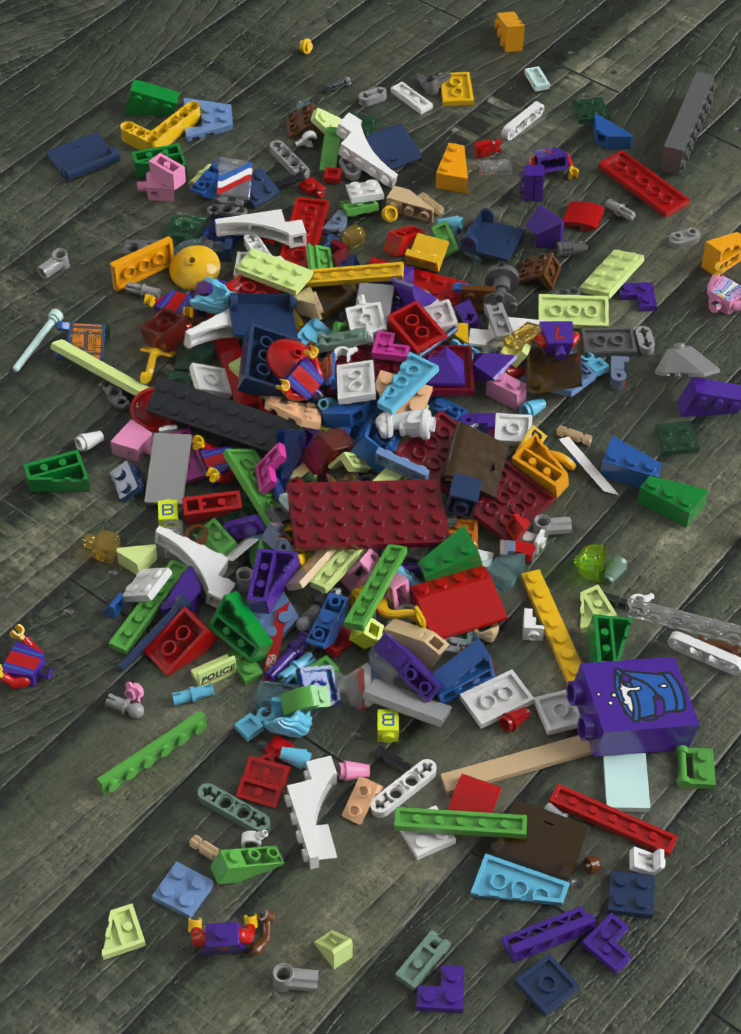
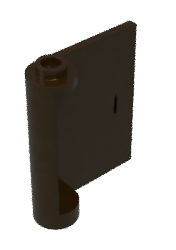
[295,283,357,330]
[526,347,582,394]
[441,423,509,499]
[490,799,590,883]

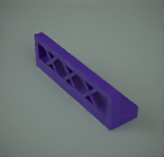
[501,906,596,964]

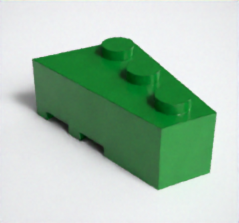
[124,79,179,116]
[132,143,188,179]
[23,449,90,492]
[637,476,709,528]
[418,525,483,582]
[208,591,273,663]
[587,614,633,663]

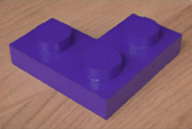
[618,282,657,312]
[581,913,632,975]
[417,965,464,1013]

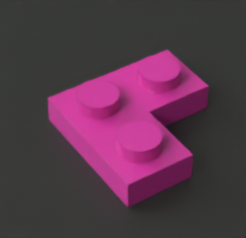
[371,331,410,362]
[255,442,287,495]

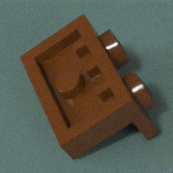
[460,285,496,313]

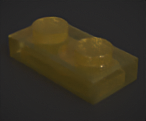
[503,321,541,350]

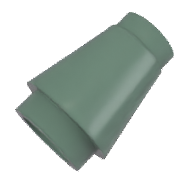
[602,555,628,585]

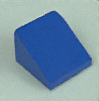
[102,592,125,619]

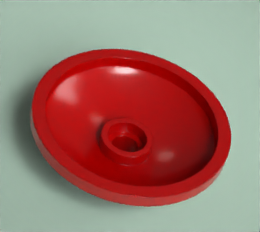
[266,339,311,379]
[130,387,173,433]

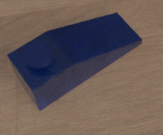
[275,429,306,486]

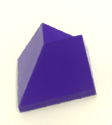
[525,205,564,249]
[391,277,437,307]
[428,346,465,386]
[473,353,517,382]

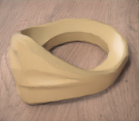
[473,623,499,643]

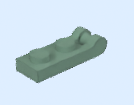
[317,327,367,353]
[395,930,451,991]

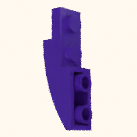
[373,633,441,702]

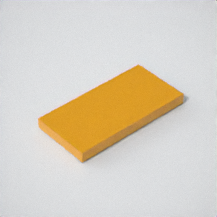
[110,236,174,292]

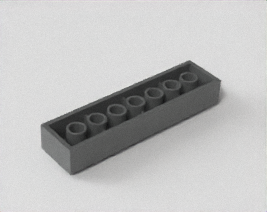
[660,71,716,176]

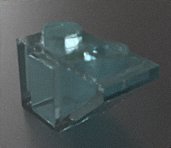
[486,553,526,593]

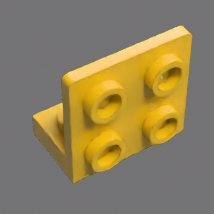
[405,233,449,272]

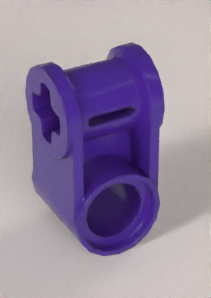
[454,299,482,332]

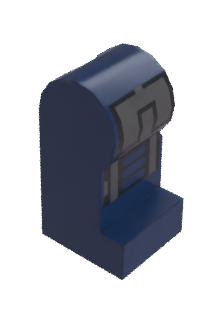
[202,239,233,262]

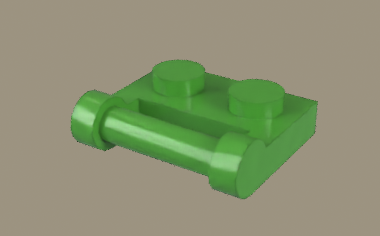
[675,745,716,789]

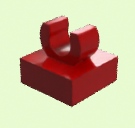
[504,513,531,541]

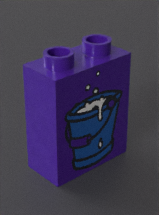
[566,657,700,757]

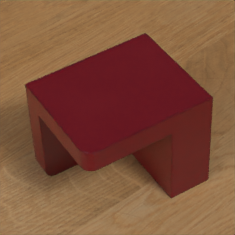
[331,239,348,267]

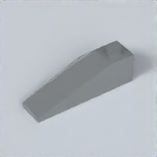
[655,343,720,377]

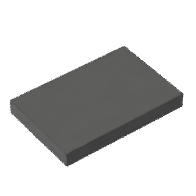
[580,327,637,358]

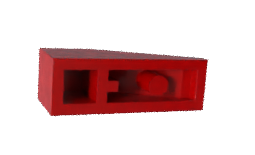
[383,225,426,258]
[182,490,242,524]

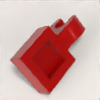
[298,177,326,199]

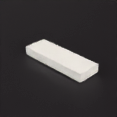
[390,82,433,114]

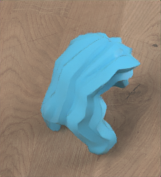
[189,277,237,315]
[263,697,313,738]

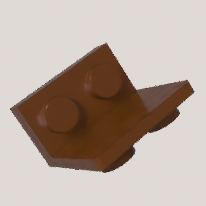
[286,102,325,139]
[518,252,561,291]

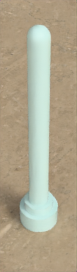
[13,309,64,372]

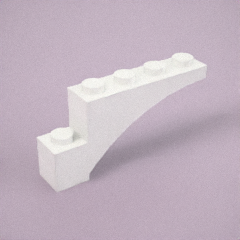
[336,113,398,188]
[215,209,307,248]
[184,308,233,349]
[468,317,546,353]
[155,526,236,608]
[284,756,337,870]

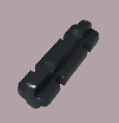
[322,76,351,94]
[273,171,305,190]
[375,745,412,774]

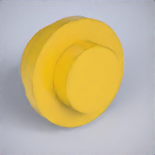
[299,38,313,54]
[382,205,398,222]

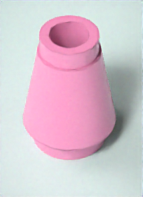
[338,760,370,782]

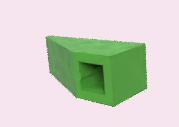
[210,846,284,885]

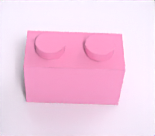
[149,153,186,190]
[486,373,527,410]

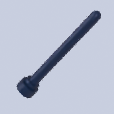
[118,594,192,671]

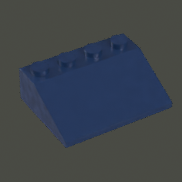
[237,323,302,396]

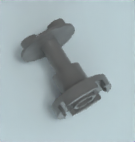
[483,264,519,317]

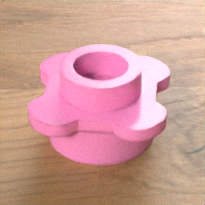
[124,682,144,703]

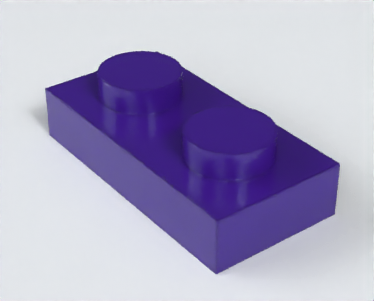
[224,514,267,540]

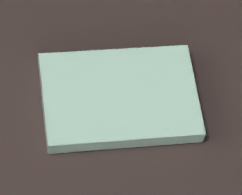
[603,753,650,812]

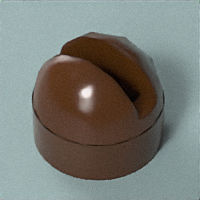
[583,855,602,875]

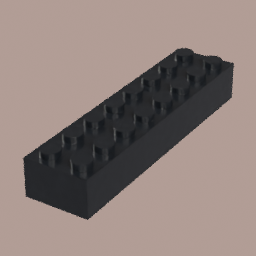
[145,376,300,463]

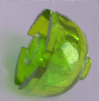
[574,543,607,583]

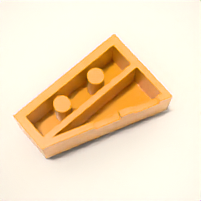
[494,12,525,52]
[436,143,468,194]
[701,232,741,275]
[512,432,569,498]

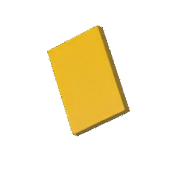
[439,72,474,106]

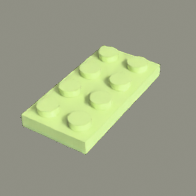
[235,248,313,296]
[579,249,644,299]
[538,294,609,329]

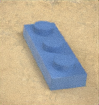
[375,447,429,480]

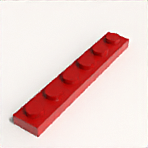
[549,784,678,857]

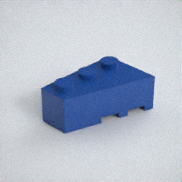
[600,436,662,488]
[433,638,496,704]

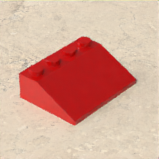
[410,565,508,639]

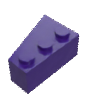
[677,377,741,417]
[247,548,300,614]

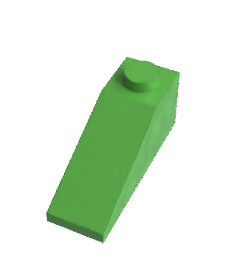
[319,127,343,173]

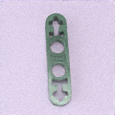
[198,783,270,832]

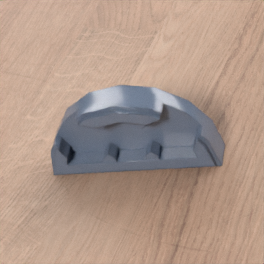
[323,209,347,234]

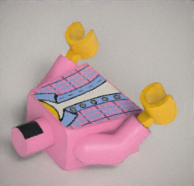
[707,262,741,314]

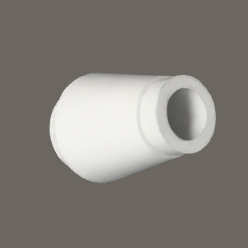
[75,431,104,452]

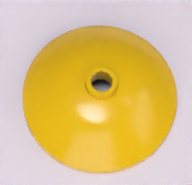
[169,245,220,291]

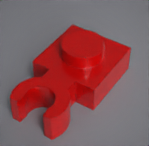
[474,139,502,159]
[260,734,294,763]

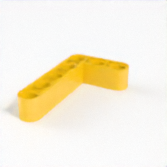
[120,101,201,150]

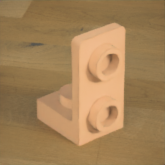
[342,776,384,825]

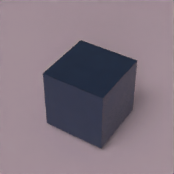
[445,473,482,519]

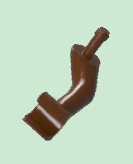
[698,634,741,658]
[245,908,275,958]

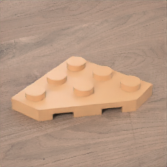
[375,370,433,435]
[264,395,321,430]

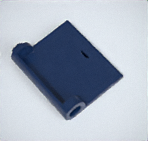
[365,123,423,177]
[46,132,120,182]
[460,208,526,262]
[228,293,298,338]

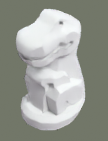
[376,408,436,440]

